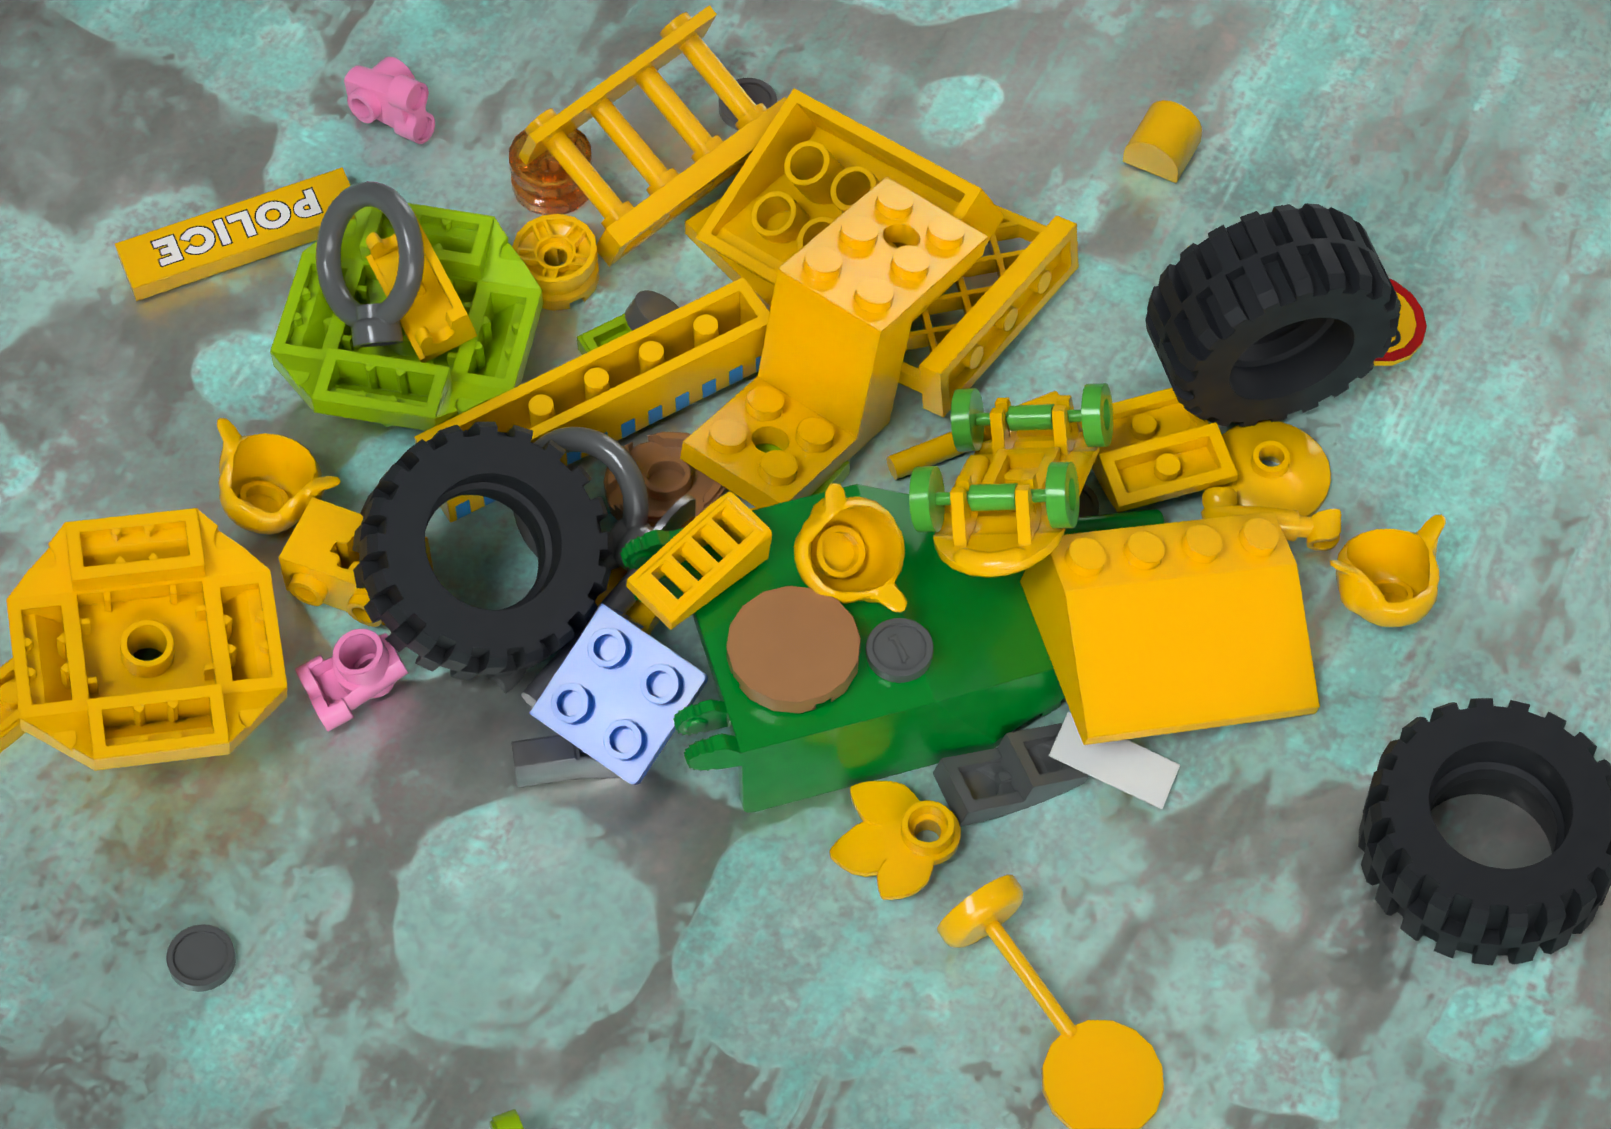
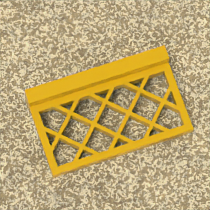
[898,205,1079,418]

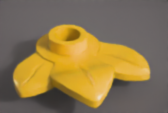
[829,781,961,900]

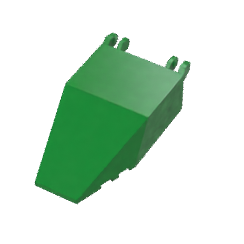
[620,484,1065,813]

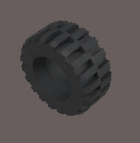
[1145,203,1400,427]
[352,422,613,680]
[1358,698,1611,965]

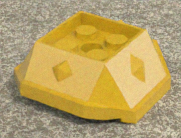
[6,508,287,771]

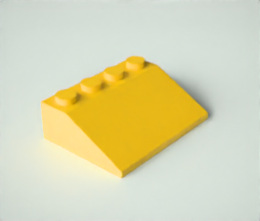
[695,88,1005,322]
[1020,511,1320,745]

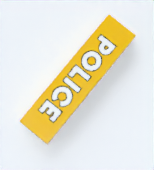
[115,167,355,301]

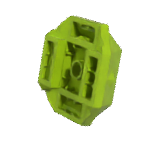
[270,203,543,431]

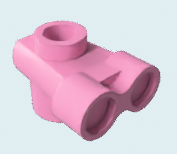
[344,57,435,144]
[295,629,408,732]

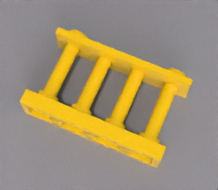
[518,5,787,267]

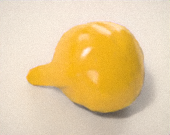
[217,418,340,535]
[794,483,907,612]
[1330,514,1446,627]

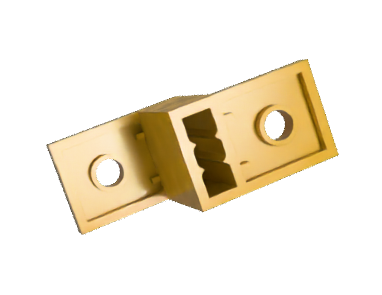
[680,176,988,509]

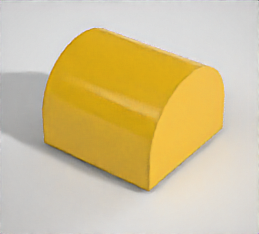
[1123,100,1202,183]

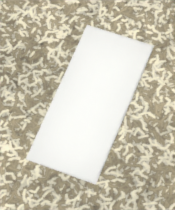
[1049,712,1180,809]

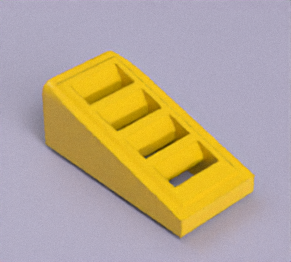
[626,491,772,630]

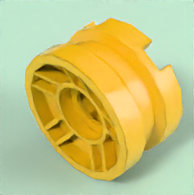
[512,214,599,311]

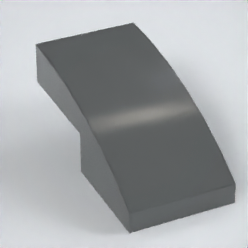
[933,723,1089,827]

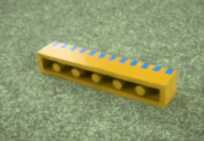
[414,277,769,523]

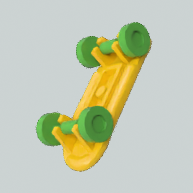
[909,383,1113,578]

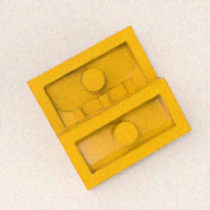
[1077,388,1238,513]

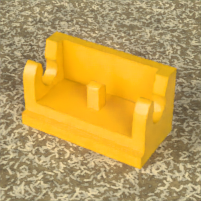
[366,209,477,363]

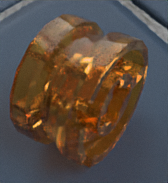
[509,128,592,215]

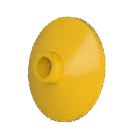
[1216,420,1331,517]

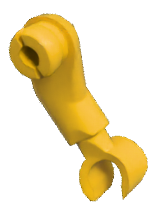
[1200,487,1341,551]

